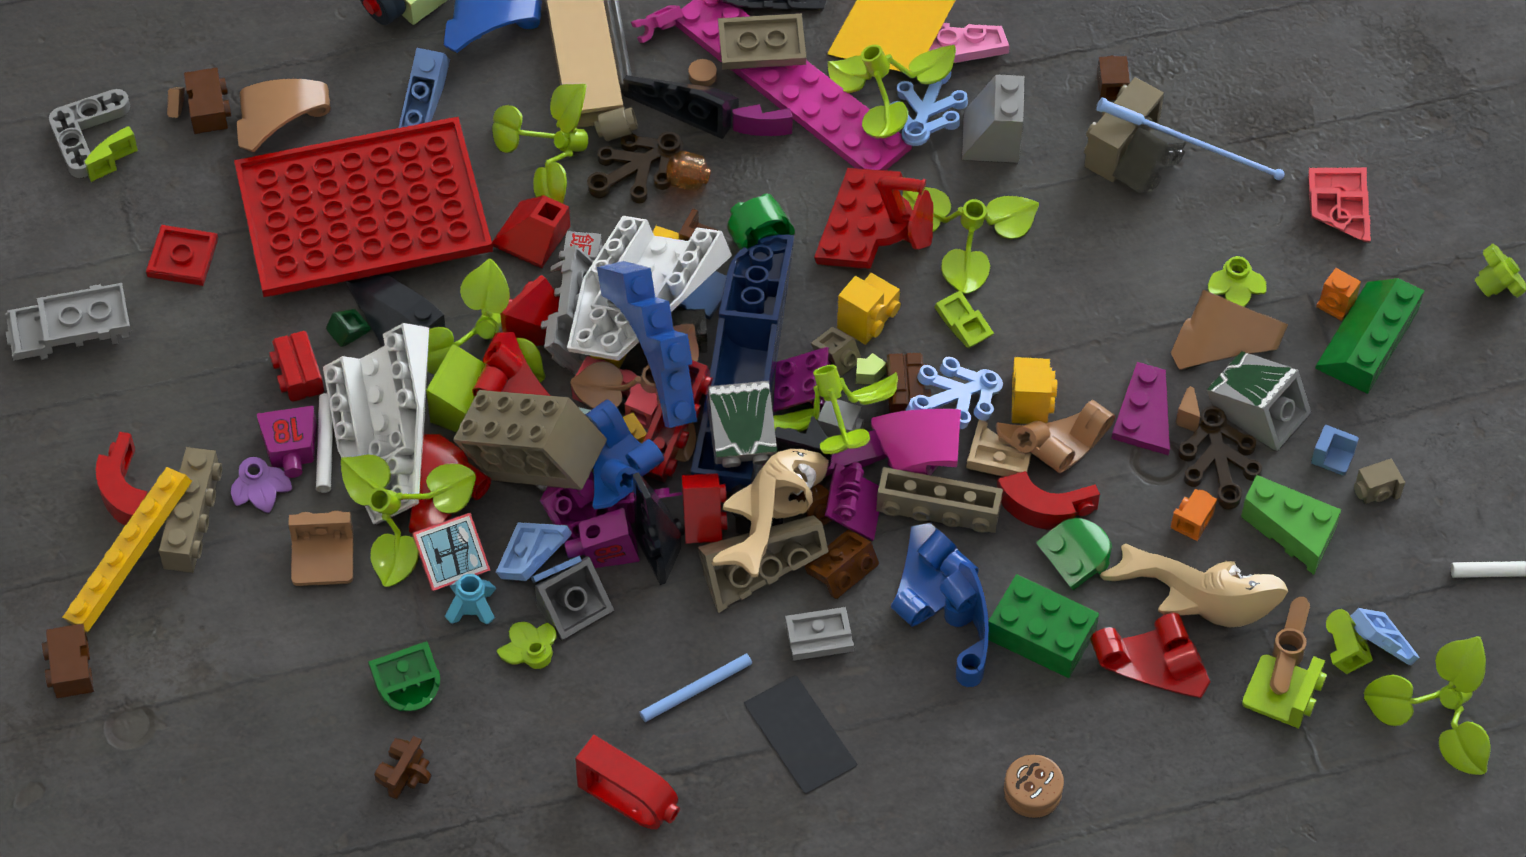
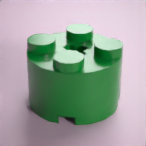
[728,193,795,250]

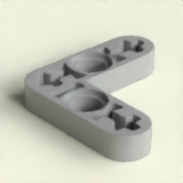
[49,89,130,178]

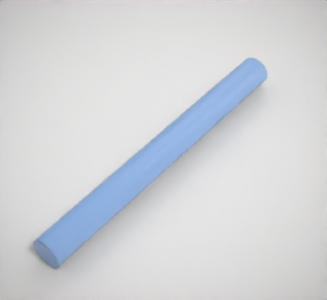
[639,653,752,722]

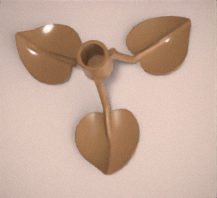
[570,324,699,462]

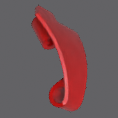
[472,332,550,397]
[409,434,492,534]
[1090,613,1211,698]

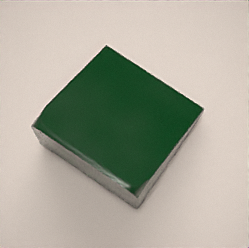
[326,309,371,347]

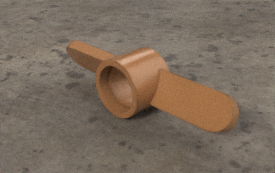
[1270,597,1310,695]

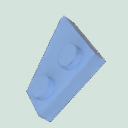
[496,522,572,581]
[1350,608,1420,665]

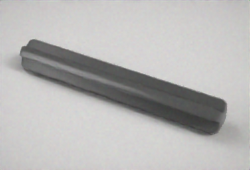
[604,0,632,91]

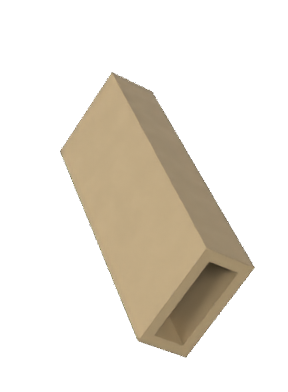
[545,0,623,128]

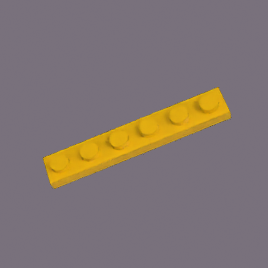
[62,467,192,632]

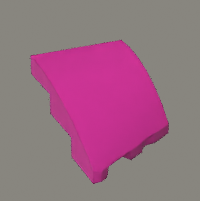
[871,409,961,475]

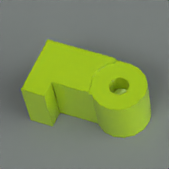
[1326,609,1373,674]

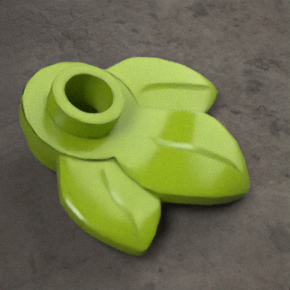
[1208,256,1266,307]
[497,622,557,669]

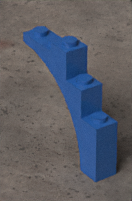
[597,261,697,428]

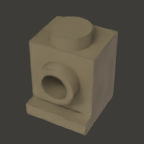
[1354,458,1405,504]

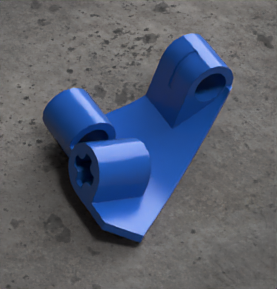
[891,523,979,627]

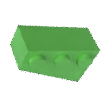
[1241,475,1341,575]

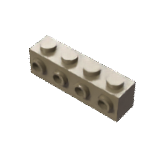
[159,447,222,573]
[876,467,1003,533]

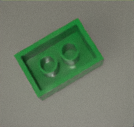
[988,574,1099,678]

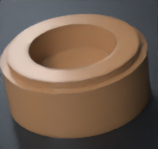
[689,59,717,87]

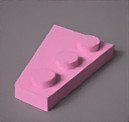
[929,23,1009,63]

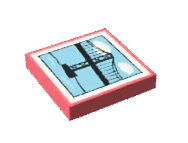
[412,513,490,591]

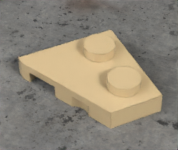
[966,420,1032,477]

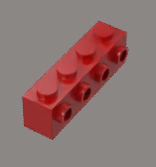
[643,360,713,483]

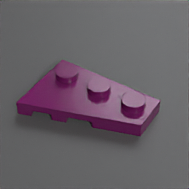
[1111,362,1170,456]

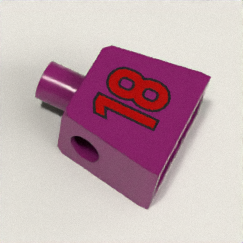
[257,406,317,478]
[565,508,640,568]

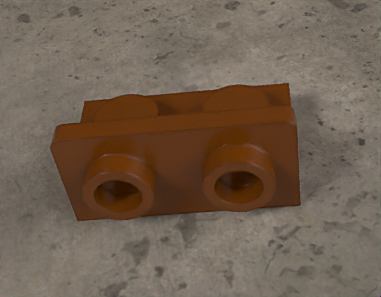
[804,529,879,599]

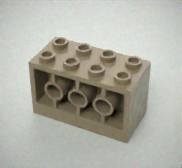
[453,390,607,490]

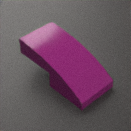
[732,104,793,136]

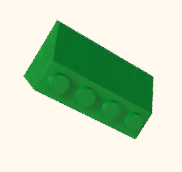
[1315,278,1425,394]

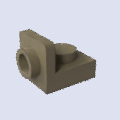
[811,327,861,376]

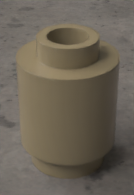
[594,107,638,142]

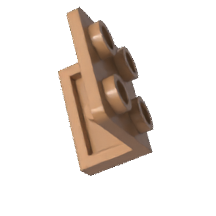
[289,511,353,586]

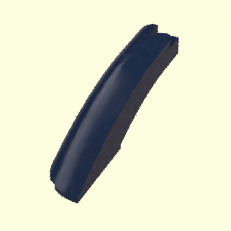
[691,235,794,492]

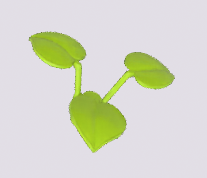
[828,45,956,139]
[492,84,588,204]
[902,187,1039,294]
[427,259,546,382]
[773,365,898,454]
[341,454,476,587]
[1364,636,1491,775]

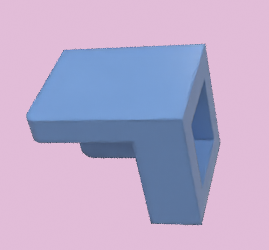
[1311,425,1359,475]

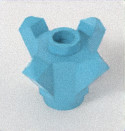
[445,574,496,624]

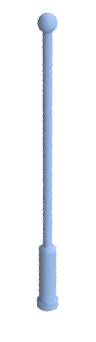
[1097,97,1285,180]

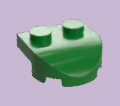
[1036,518,1112,591]
[368,641,440,712]

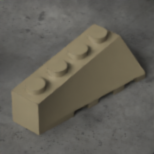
[698,515,829,613]

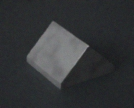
[535,556,614,640]

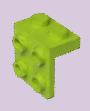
[1242,655,1327,729]

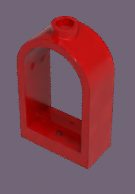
[575,735,680,829]

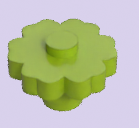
[1475,244,1526,298]

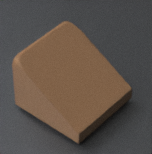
[1176,386,1200,432]

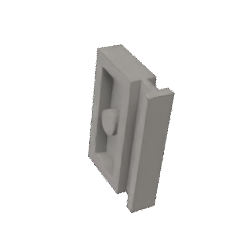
[785,607,854,661]

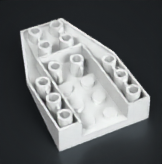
[567,216,732,361]
[323,323,429,524]

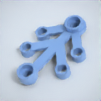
[891,71,968,146]
[906,357,1003,429]

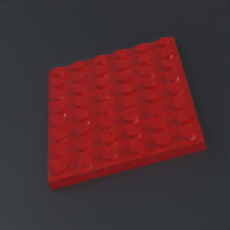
[234,117,493,297]

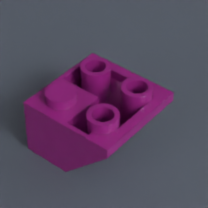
[540,471,608,543]

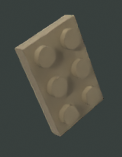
[718,13,806,70]

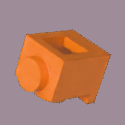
[1316,268,1361,321]
[1171,489,1217,541]

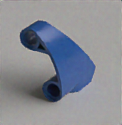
[444,0,542,53]
[585,399,664,510]
[940,561,989,687]

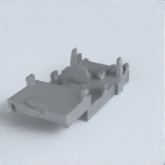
[540,245,594,375]
[5,283,131,360]

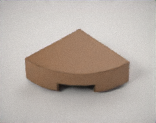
[167,87,185,118]

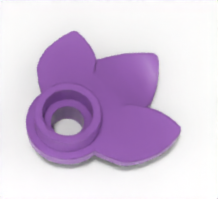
[231,457,292,513]

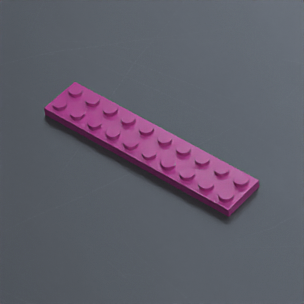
[675,0,912,171]

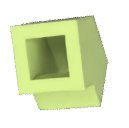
[856,353,887,385]

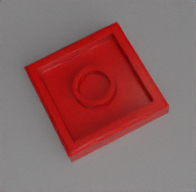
[146,225,218,286]

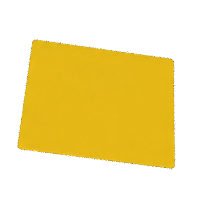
[828,0,956,71]

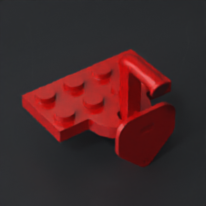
[814,168,934,269]

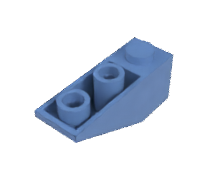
[398,48,450,128]

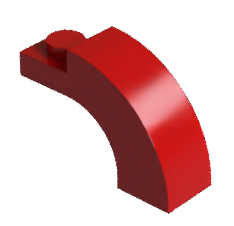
[96,432,148,525]
[997,471,1100,530]

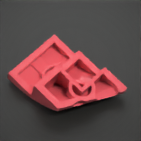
[1308,167,1371,243]

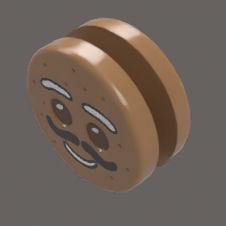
[1004,755,1064,818]

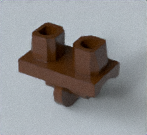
[374,736,432,800]

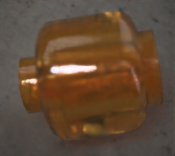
[666,151,711,191]

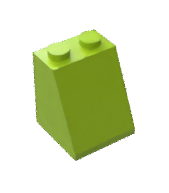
[426,344,486,432]

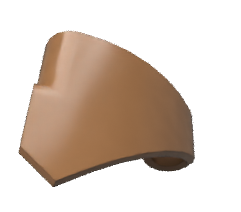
[237,79,331,152]
[1171,290,1288,370]
[996,400,1115,473]

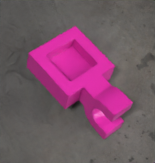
[631,5,683,43]

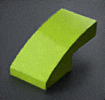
[84,126,138,182]
[934,290,994,348]

